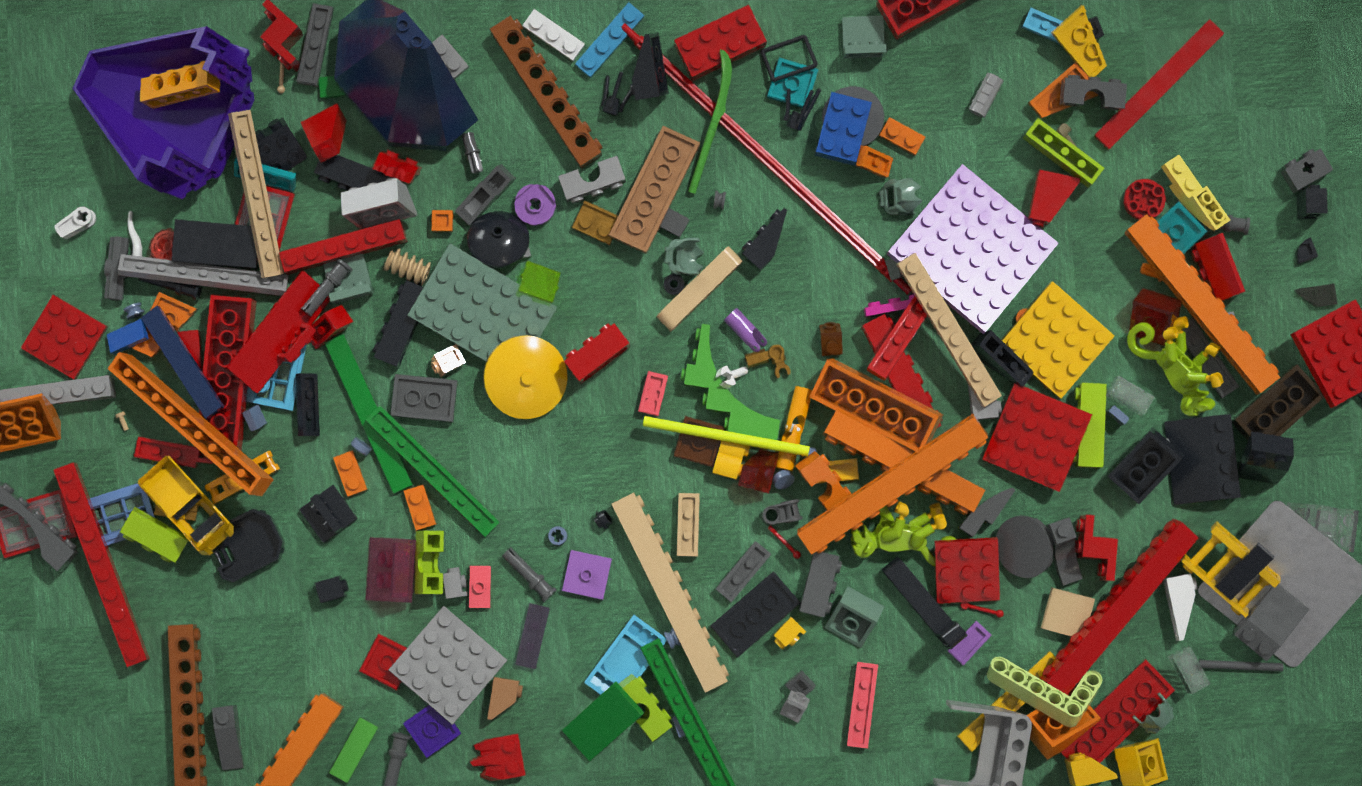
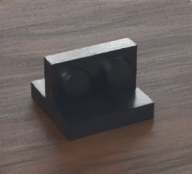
[299,485,358,543]

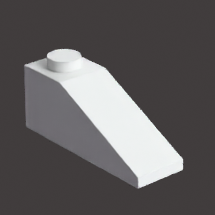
[1163,574,1197,641]

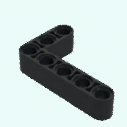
[881,556,968,649]

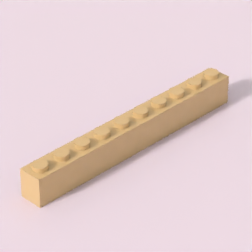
[612,493,729,693]

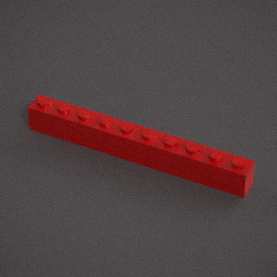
[53,462,150,667]
[1040,519,1199,695]

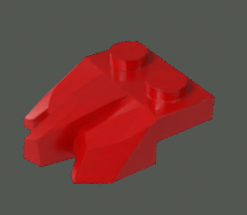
[372,149,422,183]
[470,733,526,781]

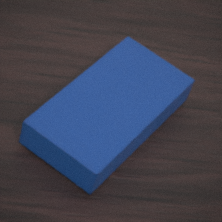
[107,319,149,355]

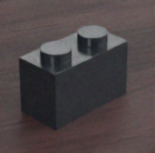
[1297,185,1328,219]

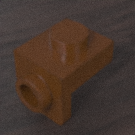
[819,322,843,356]

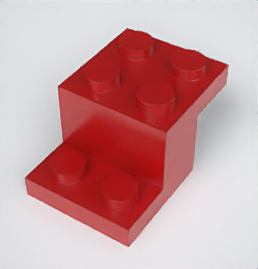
[260,0,304,72]
[1075,514,1118,581]

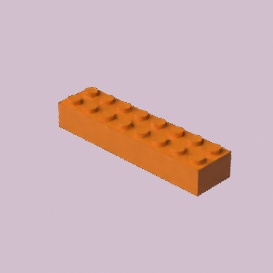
[822,410,985,515]

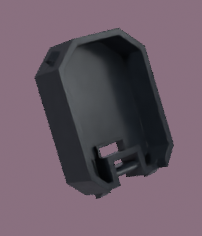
[212,509,285,582]

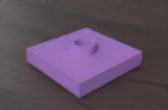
[562,550,612,600]

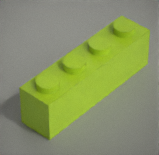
[1022,118,1105,188]
[1073,383,1107,468]

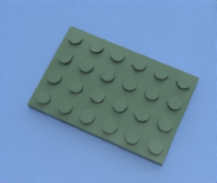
[407,243,557,362]

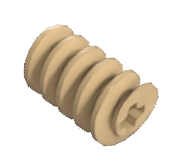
[384,248,431,286]

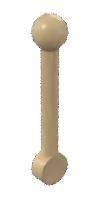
[277,63,285,94]

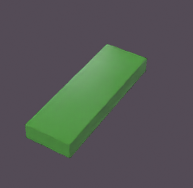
[329,717,379,783]

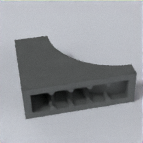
[1045,517,1083,586]

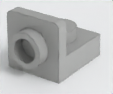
[780,690,810,723]

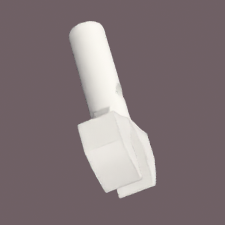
[716,366,748,389]

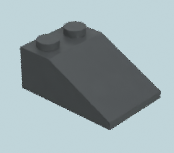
[1234,584,1309,661]

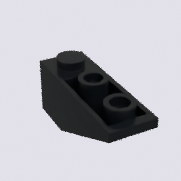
[742,208,787,272]

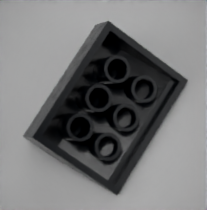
[1164,414,1241,505]

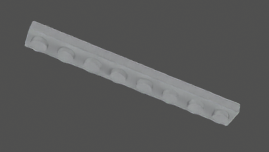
[118,254,288,296]

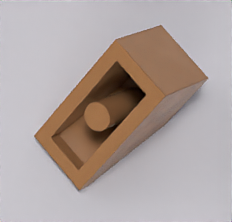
[487,677,523,720]

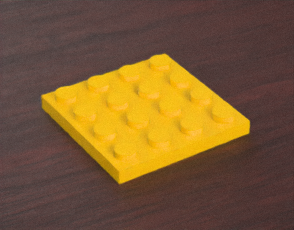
[1002,281,1114,399]

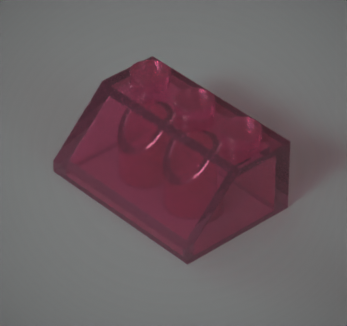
[366,537,416,603]

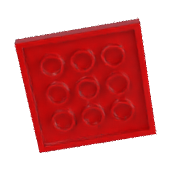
[1290,299,1362,408]
[982,383,1093,492]

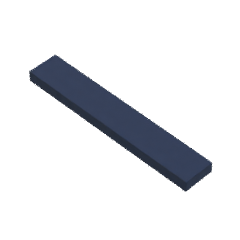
[141,306,224,419]

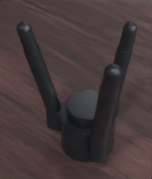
[601,72,632,116]
[783,88,821,131]

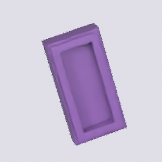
[948,621,992,666]

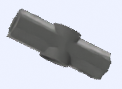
[104,236,129,301]

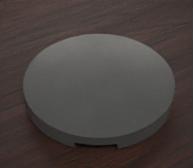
[822,86,884,146]
[996,515,1054,578]

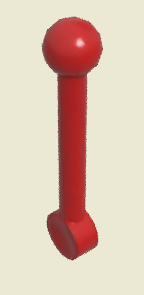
[768,525,801,559]
[961,602,1004,618]

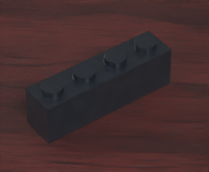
[314,155,402,191]
[373,280,423,368]

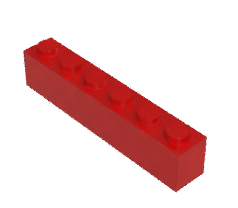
[279,219,408,275]
[861,314,943,428]

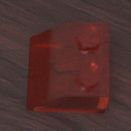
[1129,288,1182,346]

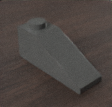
[212,705,244,770]

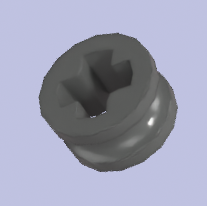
[713,190,726,210]

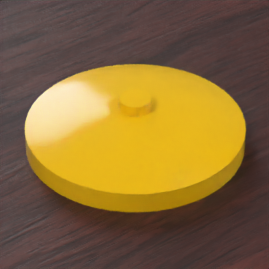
[483,335,567,419]

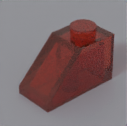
[738,449,779,494]

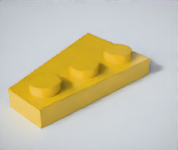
[1051,5,1107,77]

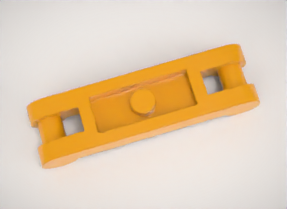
[204,451,280,505]

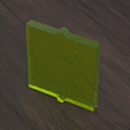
[518,260,561,304]

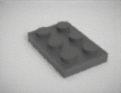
[391,374,458,422]

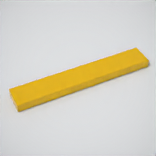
[957,651,1056,752]

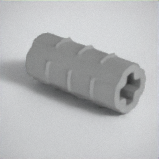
[968,73,1003,118]

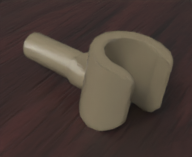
[1057,123,1078,148]

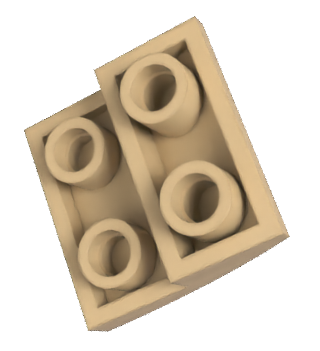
[1040,587,1095,636]

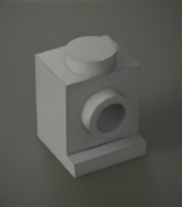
[443,567,469,599]

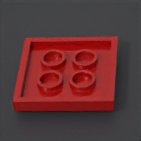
[21,295,108,380]
[934,537,1000,603]

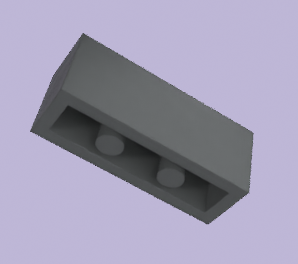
[799,552,842,618]

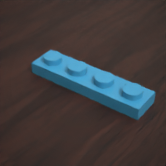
[575,2,645,78]

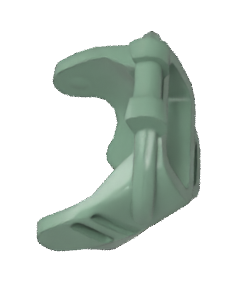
[879,178,922,215]
[664,238,704,275]
[1132,692,1174,734]

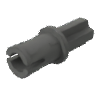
[461,132,483,174]

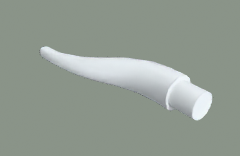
[128,211,143,257]

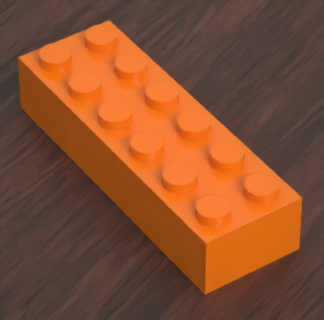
[810,358,944,451]

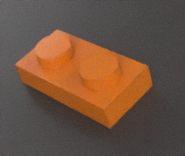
[879,117,925,156]
[856,145,893,178]
[333,450,368,497]
[404,484,437,531]

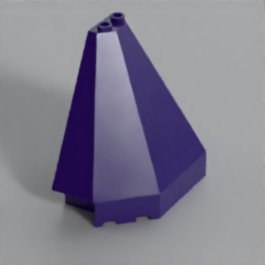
[72,26,255,199]

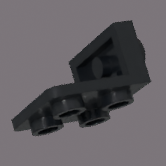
[255,117,307,171]

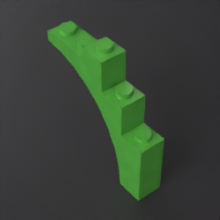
[681,324,780,440]

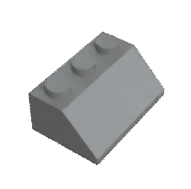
[341,178,417,229]

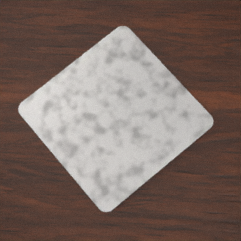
[1198,500,1362,667]

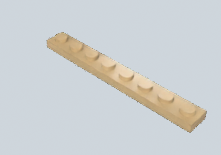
[228,110,284,278]
[896,253,1002,407]

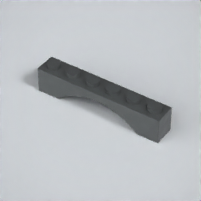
[0,482,79,571]

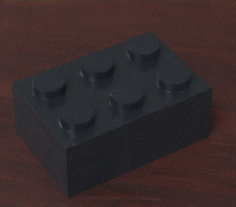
[1108,427,1184,504]

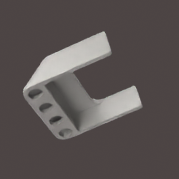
[933,700,1032,786]

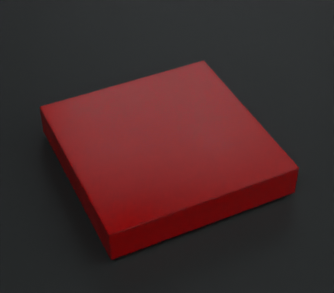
[359,634,407,690]

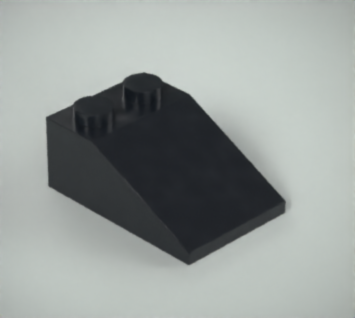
[630,32,669,100]
[1237,432,1294,484]

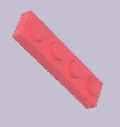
[847,662,878,749]

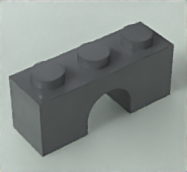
[1059,75,1127,111]

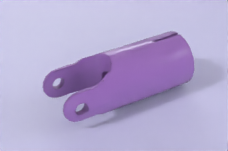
[724,308,767,352]

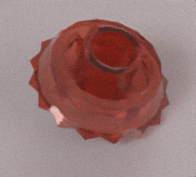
[149,228,174,260]

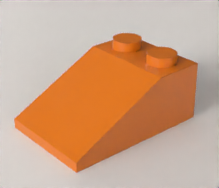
[1027,687,1101,760]

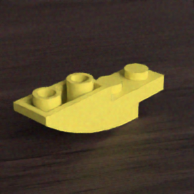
[1161,155,1230,231]

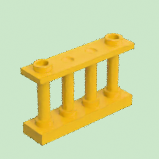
[1182,521,1281,618]

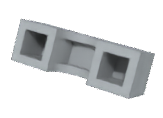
[558,156,626,204]

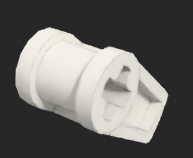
[54,207,96,239]

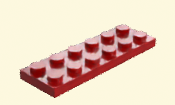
[1060,659,1175,763]

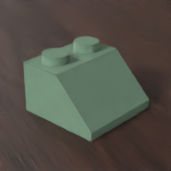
[824,586,884,648]

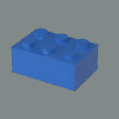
[815,92,872,166]

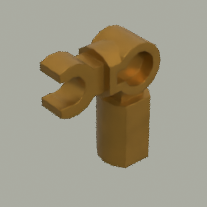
[744,344,791,378]

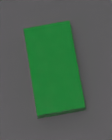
[562,682,644,762]

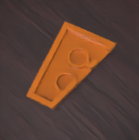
[1028,62,1098,119]
[133,292,198,358]

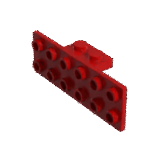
[227,271,330,393]

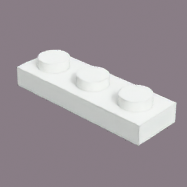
[522,9,585,62]

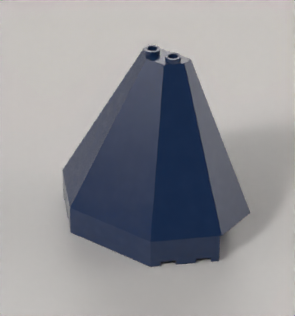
[334,0,478,151]

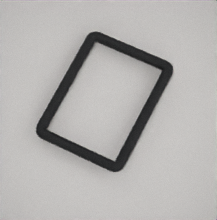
[760,35,818,82]

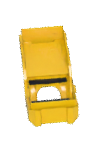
[137,456,234,556]

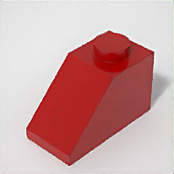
[311,305,353,349]

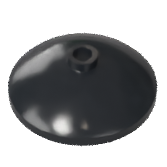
[467,211,529,268]

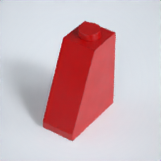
[301,103,347,163]
[1028,170,1081,227]

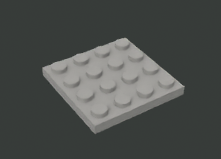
[389,606,507,725]

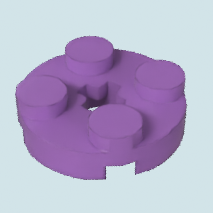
[514,184,556,226]

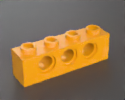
[140,61,220,109]

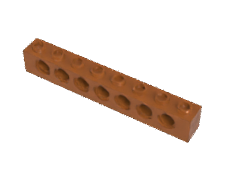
[490,15,603,169]
[168,624,207,786]

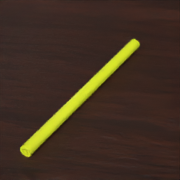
[643,416,810,457]

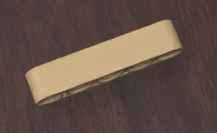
[656,246,743,332]

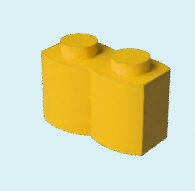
[712,441,750,480]

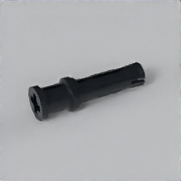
[138,278,203,301]

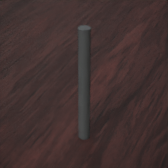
[1198,660,1284,672]

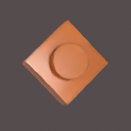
[432,210,453,232]

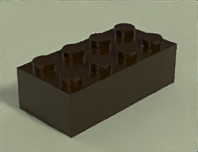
[1232,364,1324,441]

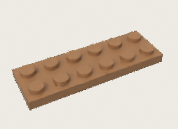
[609,126,700,254]

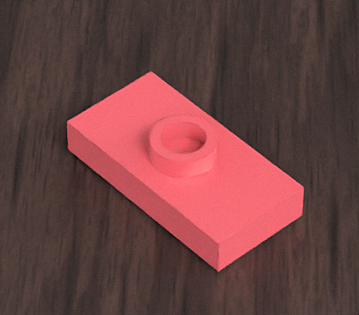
[638,371,668,417]
[469,566,491,608]

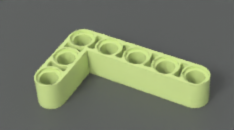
[987,657,1103,727]

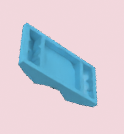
[584,615,667,695]

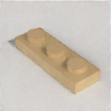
[677,493,700,557]

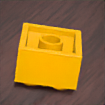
[1114,738,1168,786]
[1065,752,1118,786]

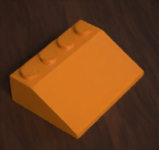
[0,393,61,452]

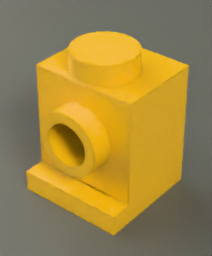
[774,617,806,650]

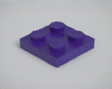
[403,705,462,758]

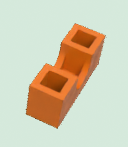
[795,451,852,510]

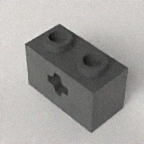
[1281,149,1333,193]

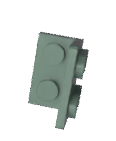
[842,16,887,58]
[323,254,374,304]

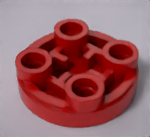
[1123,179,1166,220]

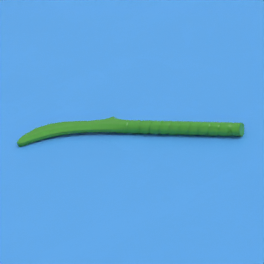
[688,49,732,194]

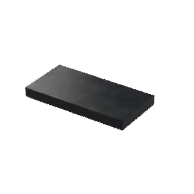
[171,219,257,269]
[710,571,801,658]

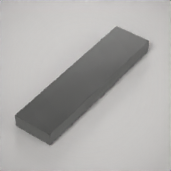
[297,3,334,87]
[1183,318,1239,399]

